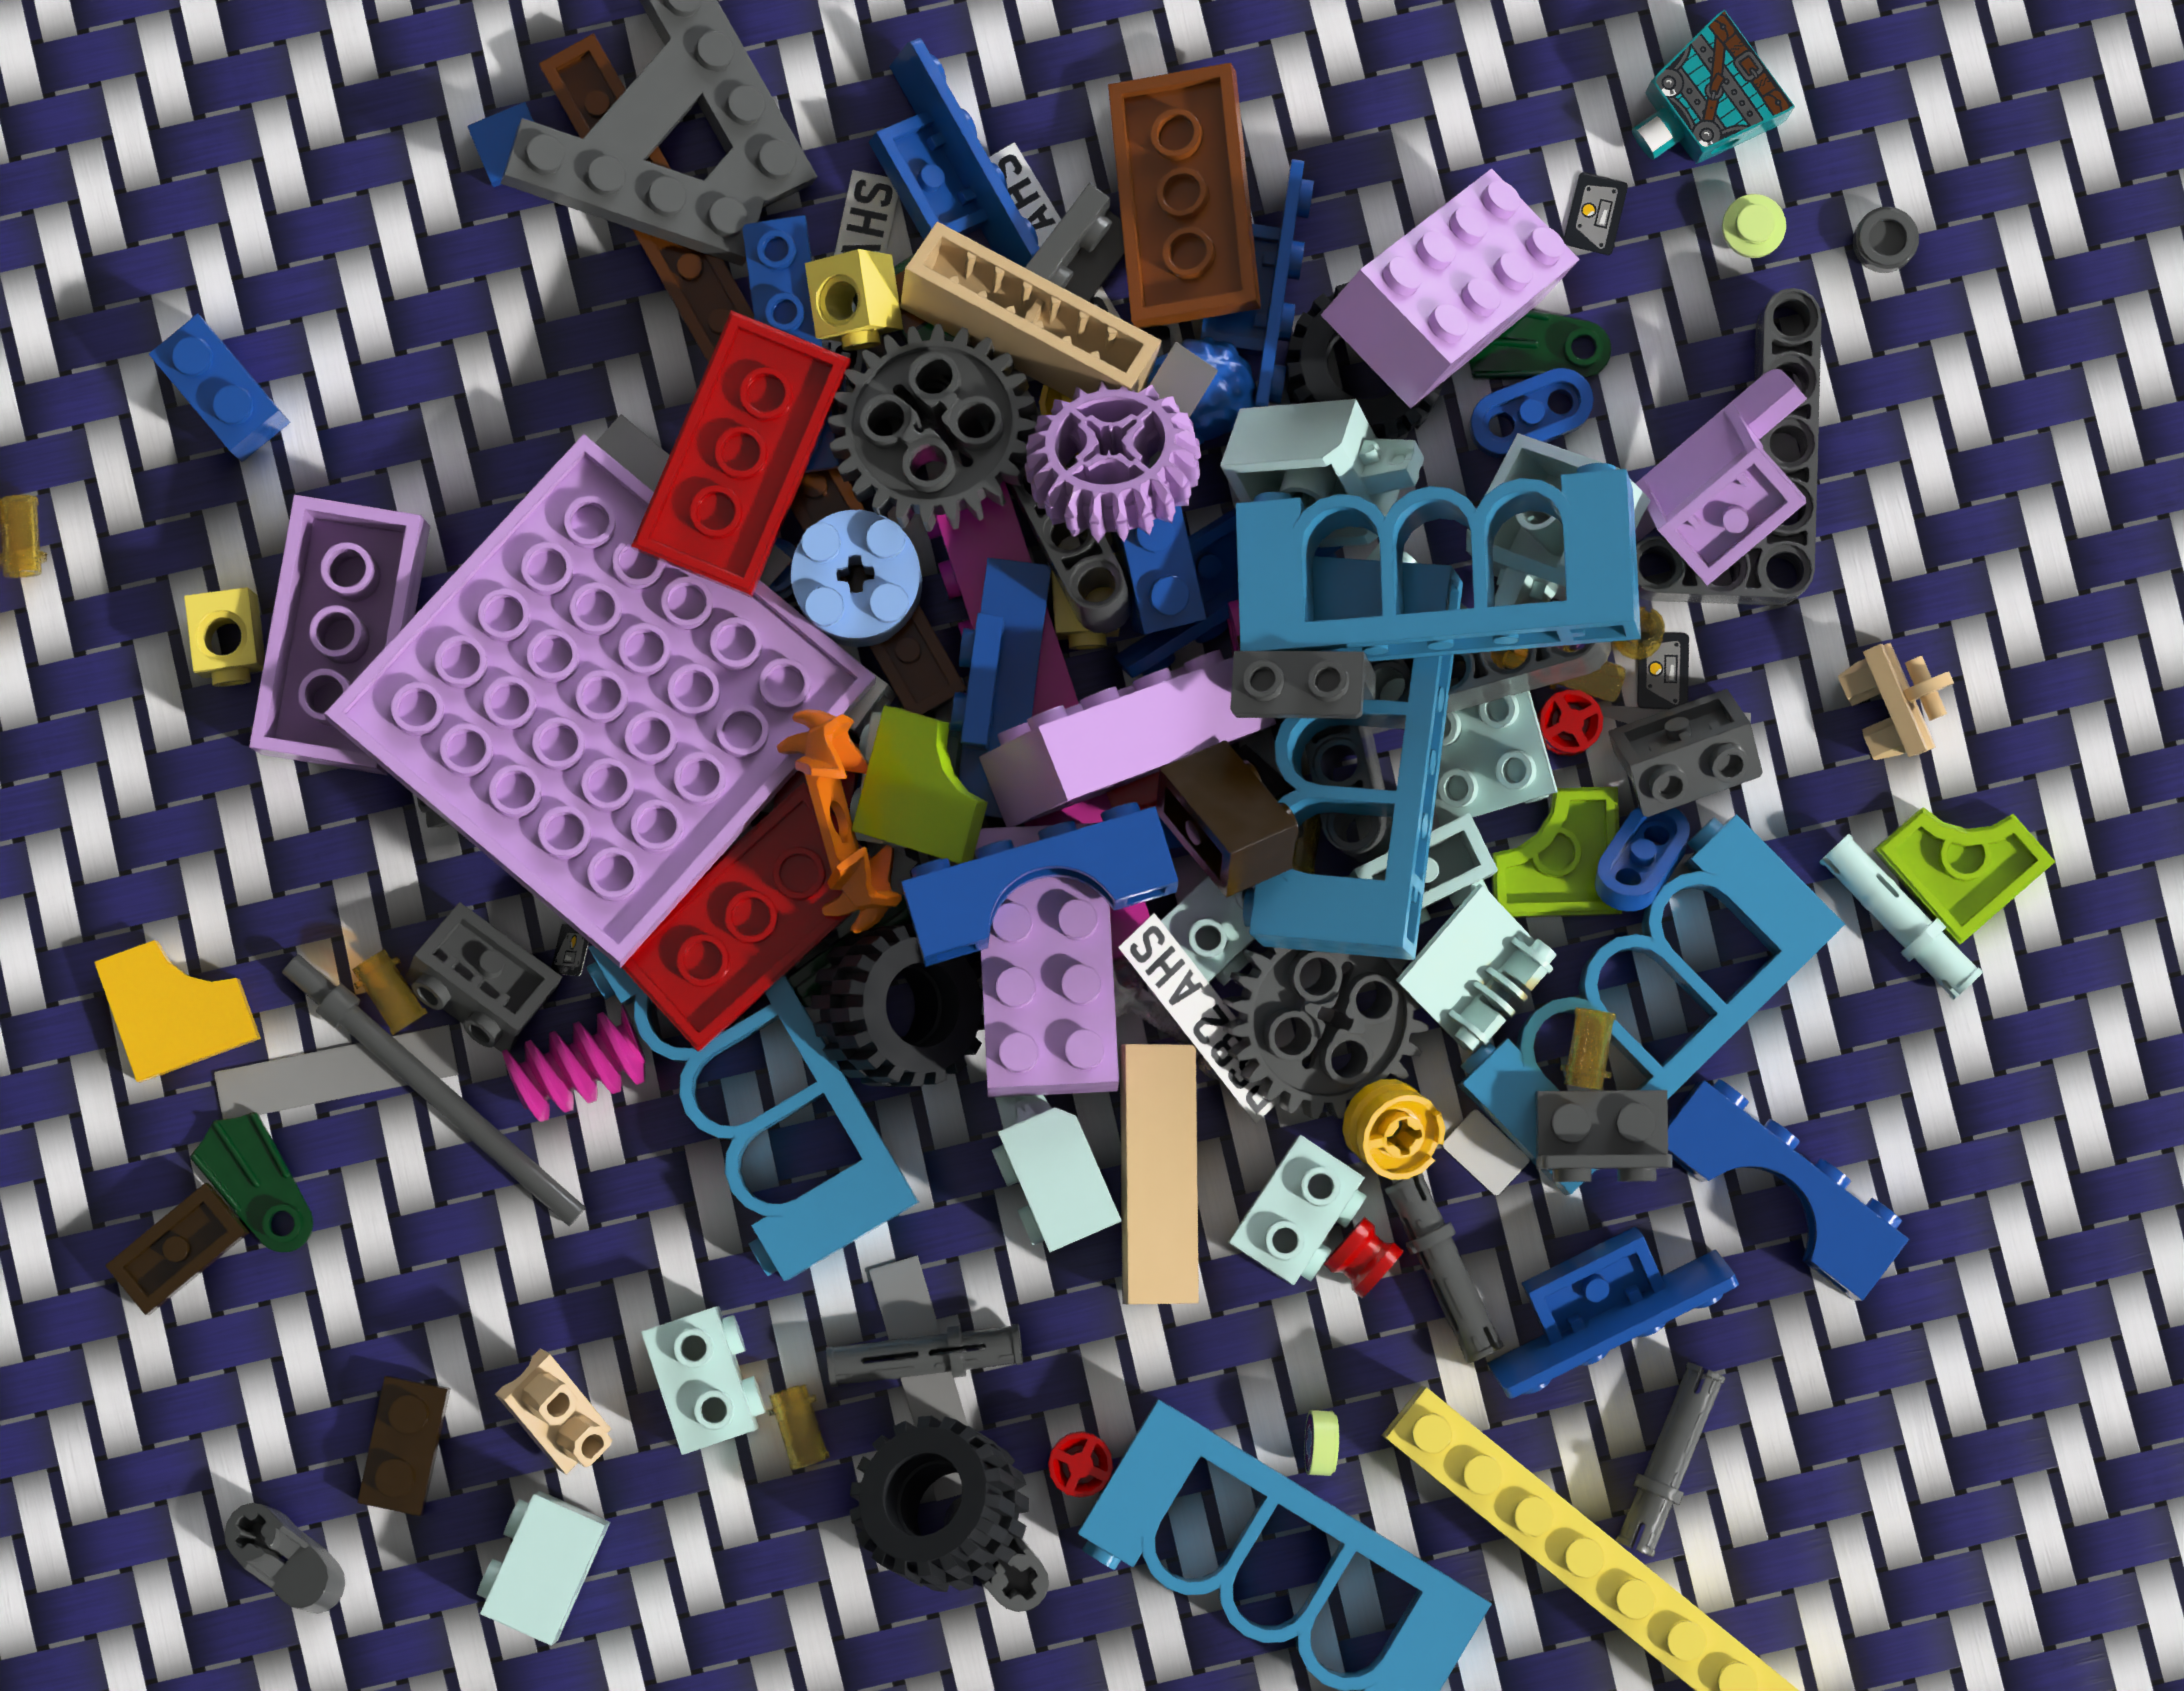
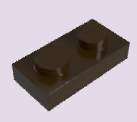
[105,1183,250,1315]
[357,1376,451,1516]

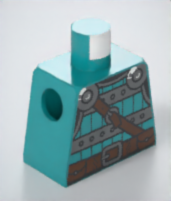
[1632,9,1795,164]

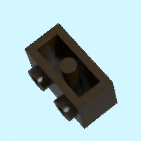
[1156,740,1299,898]

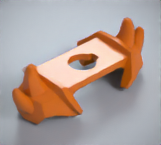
[777,709,902,934]

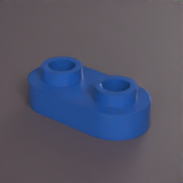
[1469,368,1594,458]
[1595,806,1690,911]

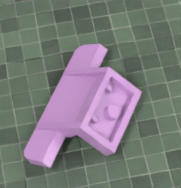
[1635,369,1807,586]

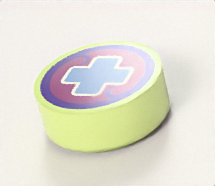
[1304,1410,1339,1476]

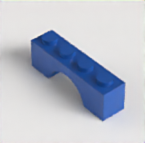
[901,802,1179,967]
[1668,1079,1910,1301]

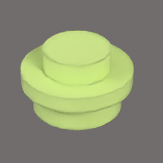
[1722,194,1786,258]

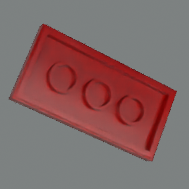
[631,310,851,598]
[622,782,872,1052]

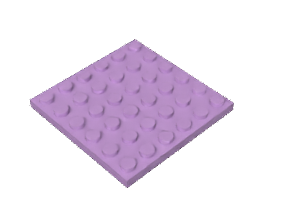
[324,434,876,968]

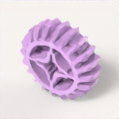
[1025,381,1201,543]

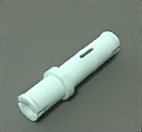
[1819,834,1983,1000]

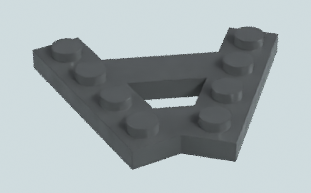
[500,0,818,267]

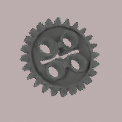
[828,324,1037,532]
[1222,947,1429,1119]

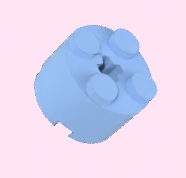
[791,510,922,647]

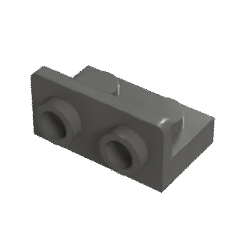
[1025,183,1125,302]
[1230,651,1376,719]
[1608,689,1763,817]
[405,902,562,1052]
[1535,1090,1672,1182]

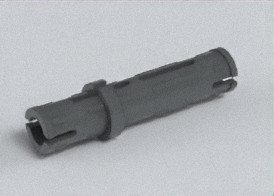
[1384,1173,1504,1364]
[826,1324,1023,1387]
[1615,1362,1726,1557]

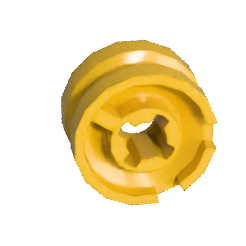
[1342,1079,1445,1180]

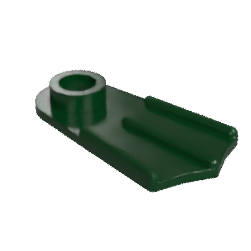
[1469,310,1611,380]
[190,1112,314,1252]

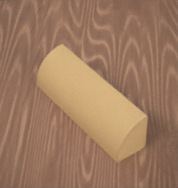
[900,221,1162,400]
[1120,1044,1199,1304]

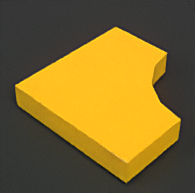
[94,940,261,1083]

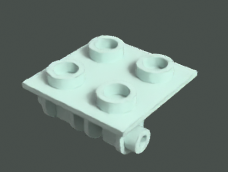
[1435,691,1558,827]
[1396,883,1557,1052]

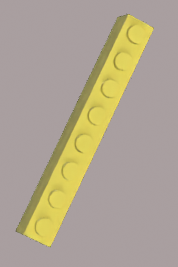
[1381,1385,1799,1691]

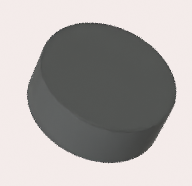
[1853,207,1919,273]

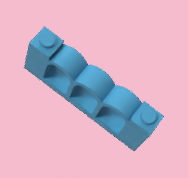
[1236,463,1641,661]
[1243,556,1463,960]
[1458,814,1845,1195]
[587,945,920,1281]
[1078,1398,1492,1691]

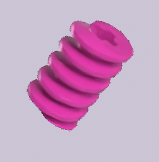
[502,1004,646,1122]

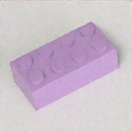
[1321,168,1580,409]
[249,495,430,775]
[979,650,1276,827]
[976,823,1119,1098]

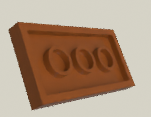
[1108,62,1261,329]

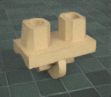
[1838,643,1954,760]
[495,1348,612,1475]

